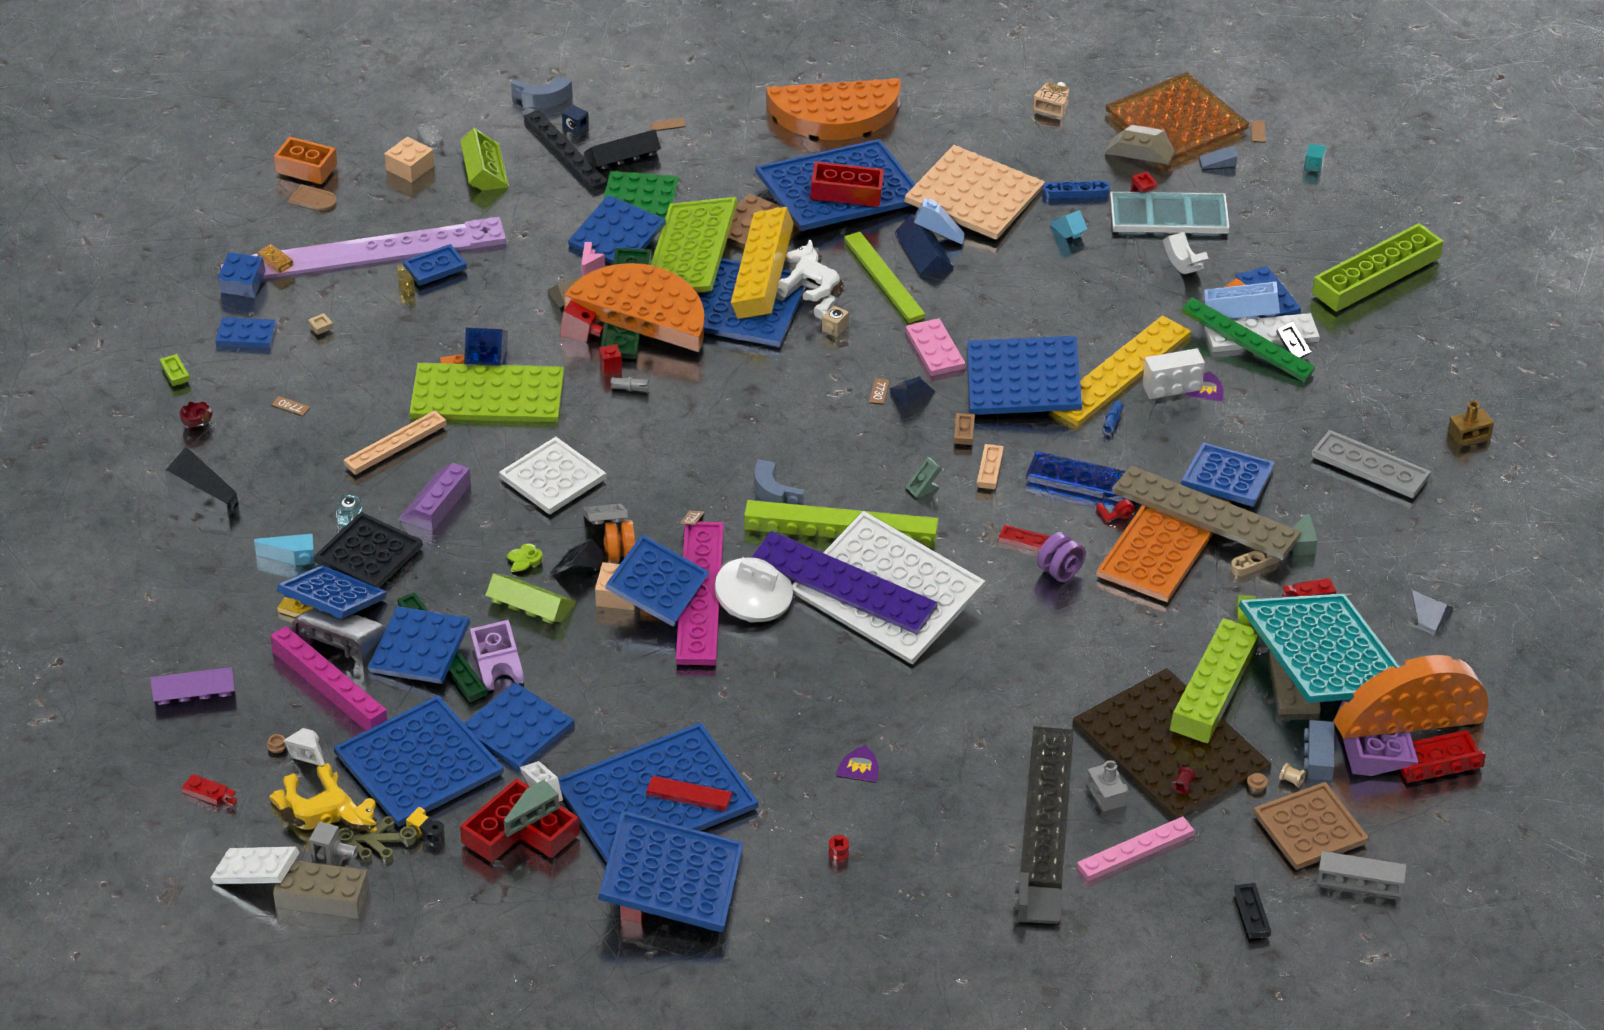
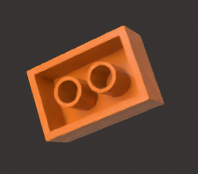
[274,136,337,184]

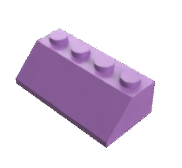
[399,463,471,532]
[150,667,235,705]

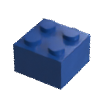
[217,252,266,298]

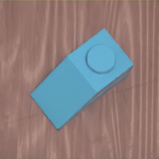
[1050,210,1088,239]

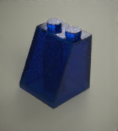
[464,328,508,366]

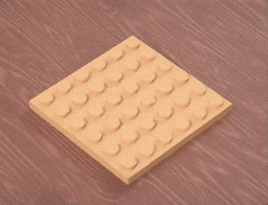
[904,145,1045,240]

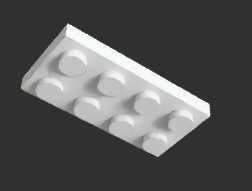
[210,847,300,884]

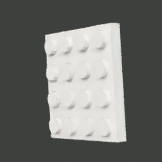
[499,437,606,515]

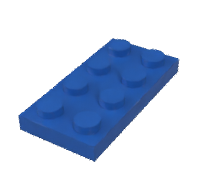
[1235,266,1301,318]

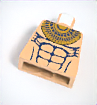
[1033,82,1069,117]

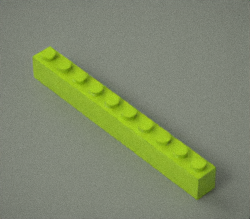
[744,500,938,548]

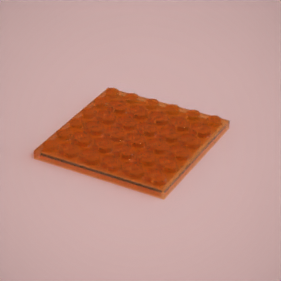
[1106,72,1249,161]

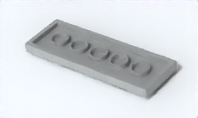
[1311,430,1431,498]

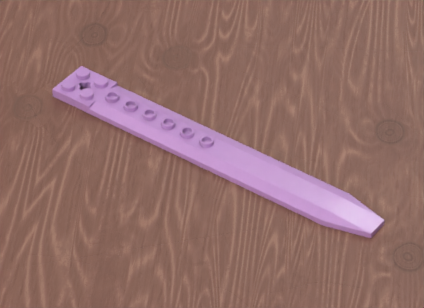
[221,217,506,279]

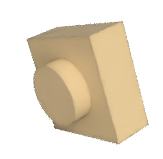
[308,313,333,335]

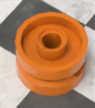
[604,520,635,564]

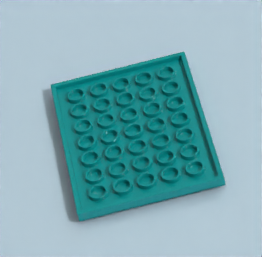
[1239,594,1400,703]

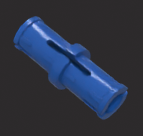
[1102,401,1124,434]

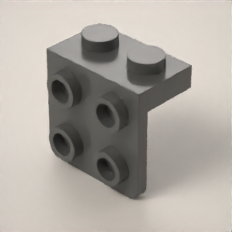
[1014,872,1062,924]

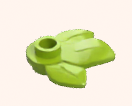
[506,544,543,572]

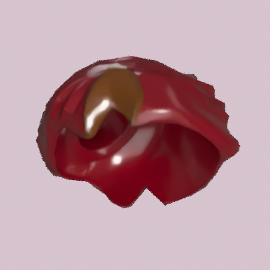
[179,401,213,429]

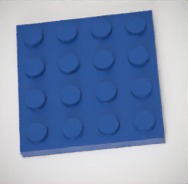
[568,195,666,265]
[1181,442,1275,507]
[605,534,709,626]
[277,565,387,619]
[368,606,471,684]
[464,682,575,771]

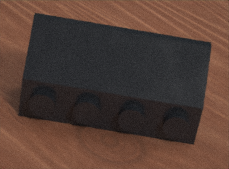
[583,129,661,170]

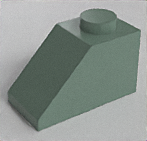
[1291,514,1318,556]

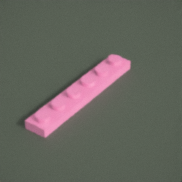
[1077,817,1195,882]

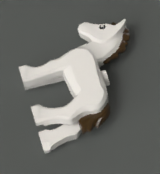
[775,240,844,319]

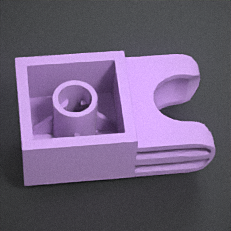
[470,620,525,691]

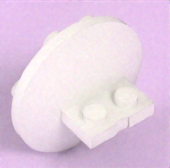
[715,557,793,623]

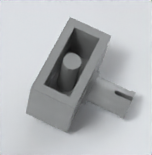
[1086,761,1129,812]
[309,822,358,866]

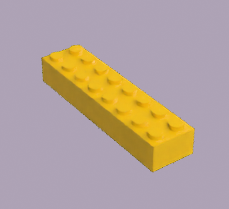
[731,207,794,319]

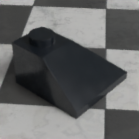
[550,538,606,576]

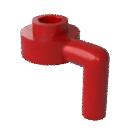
[1096,499,1135,522]

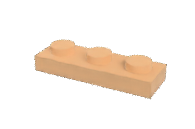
[977,444,1004,489]

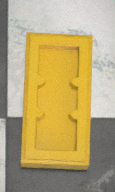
[277,597,314,618]

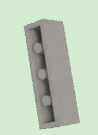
[1317,851,1407,897]

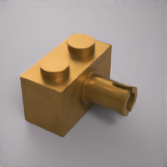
[1448,401,1494,445]

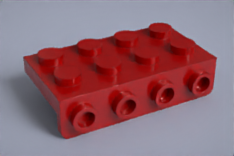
[1400,730,1486,783]

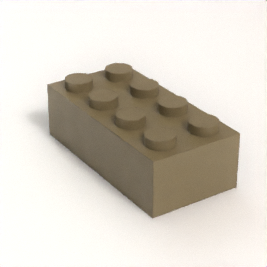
[273,861,369,919]

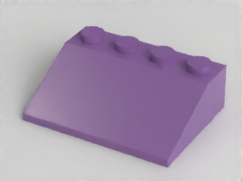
[1336,700,1418,776]

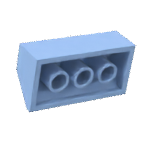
[1204,282,1280,321]

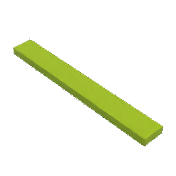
[844,232,925,323]

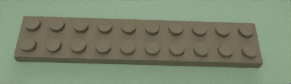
[1112,465,1301,560]

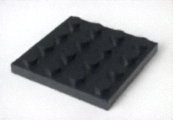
[313,512,423,588]

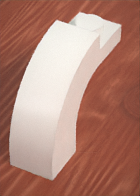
[1162,232,1208,274]

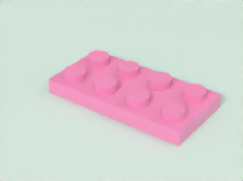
[905,318,966,376]

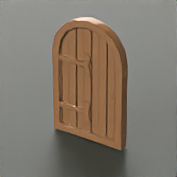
[288,184,337,211]

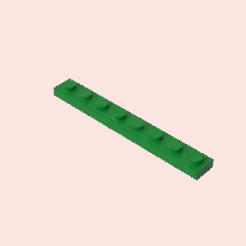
[1181,297,1315,382]

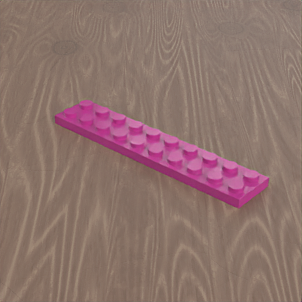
[676,522,724,665]

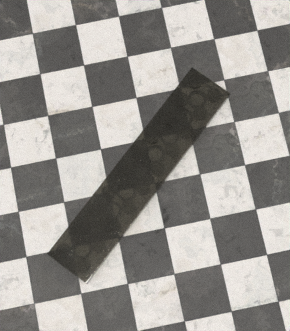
[1020,726,1074,889]

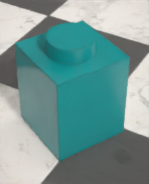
[1304,143,1326,172]

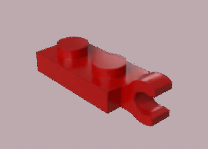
[1281,578,1337,597]
[181,774,238,806]

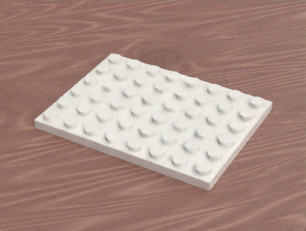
[792,511,986,665]

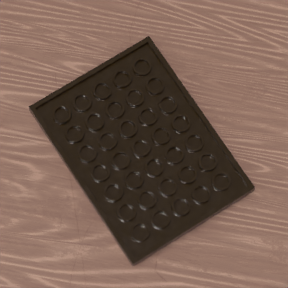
[1073,668,1272,820]

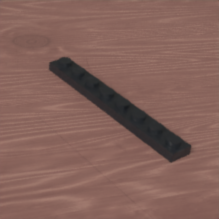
[524,110,608,192]

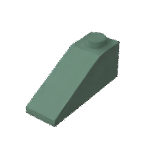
[504,780,559,837]

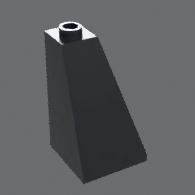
[165,447,239,518]

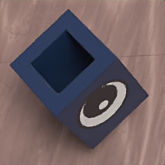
[562,105,589,134]

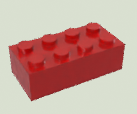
[810,162,884,207]

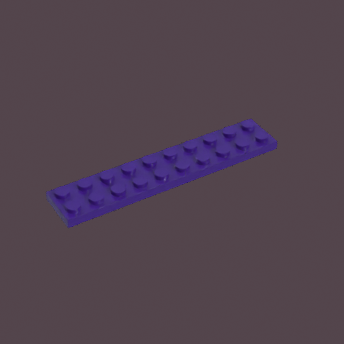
[751,531,938,635]

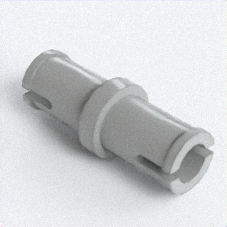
[611,377,649,391]

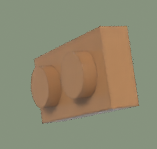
[954,413,975,445]

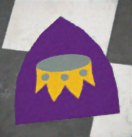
[1186,371,1224,401]
[836,745,879,782]

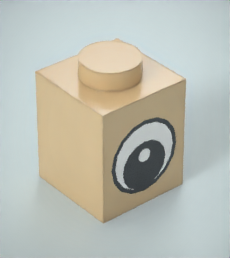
[822,306,849,337]

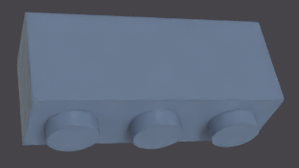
[1303,720,1334,781]

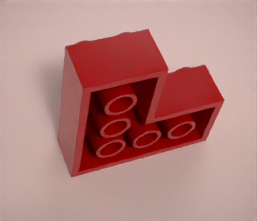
[460,778,580,863]

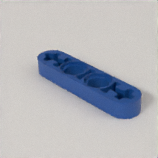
[1042,181,1110,199]

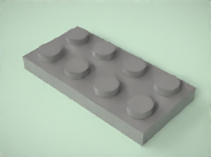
[583,504,628,524]

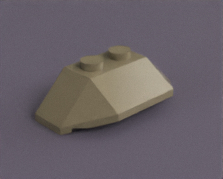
[1105,125,1175,165]

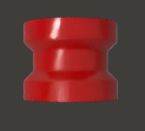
[828,835,849,862]

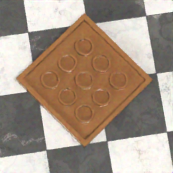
[726,193,799,249]
[1253,782,1369,870]

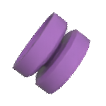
[1037,532,1086,582]

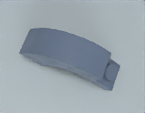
[511,76,573,108]
[754,459,805,505]

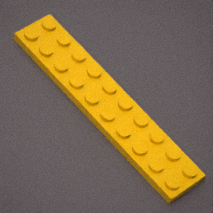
[1051,315,1191,427]

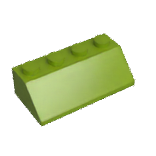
[460,128,509,191]
[485,573,576,624]

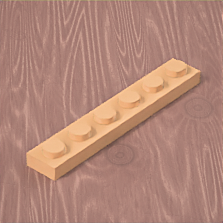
[344,411,446,475]

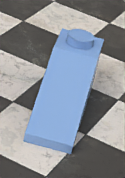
[914,198,965,244]

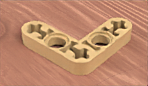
[1231,549,1280,576]

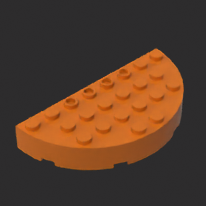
[766,78,901,140]
[564,263,704,352]
[1333,655,1489,739]

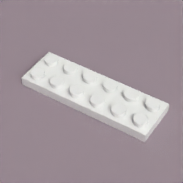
[1204,313,1320,352]

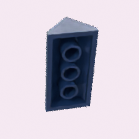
[895,214,954,276]

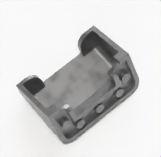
[292,607,386,670]

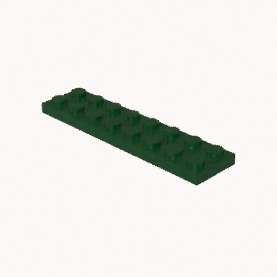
[601,248,651,359]

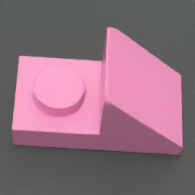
[581,242,605,276]

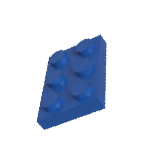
[403,244,467,286]
[215,317,276,349]

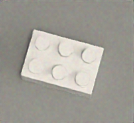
[1143,348,1205,399]

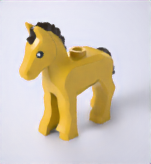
[269,763,377,833]

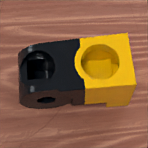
[406,807,445,845]

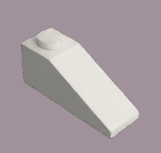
[284,728,325,766]
[520,761,563,801]

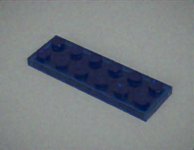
[1025,451,1137,505]

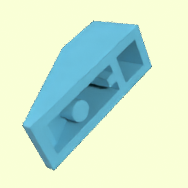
[254,534,315,565]

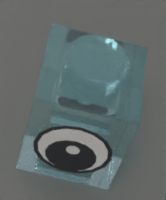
[335,494,362,525]

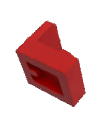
[1131,171,1158,194]

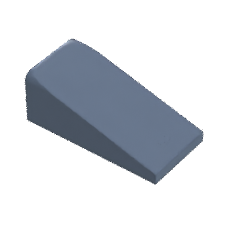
[1199,146,1237,169]

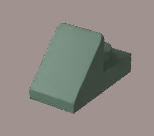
[905,457,942,498]

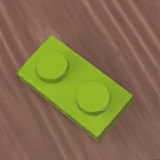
[159,354,190,386]

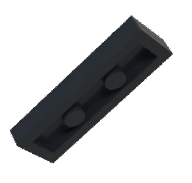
[1234,883,1271,939]

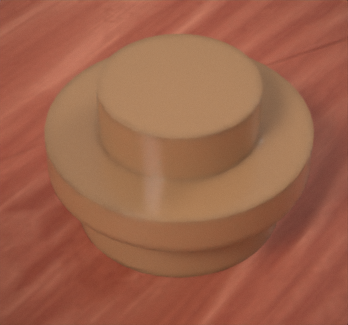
[267,734,287,753]
[1247,773,1268,792]

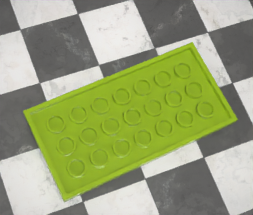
[651,197,738,293]
[409,363,564,423]

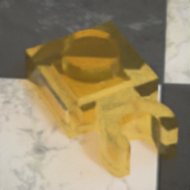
[396,265,415,296]

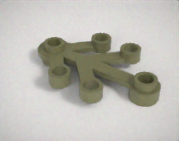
[339,816,417,862]

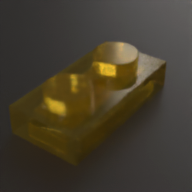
[257,244,294,273]

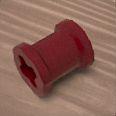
[1172,767,1196,794]

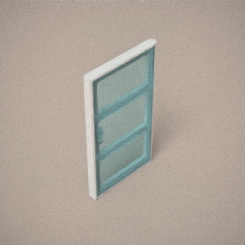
[1110,192,1229,234]

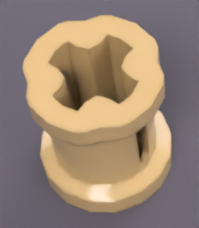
[1279,763,1306,788]

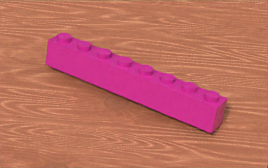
[270,626,387,731]

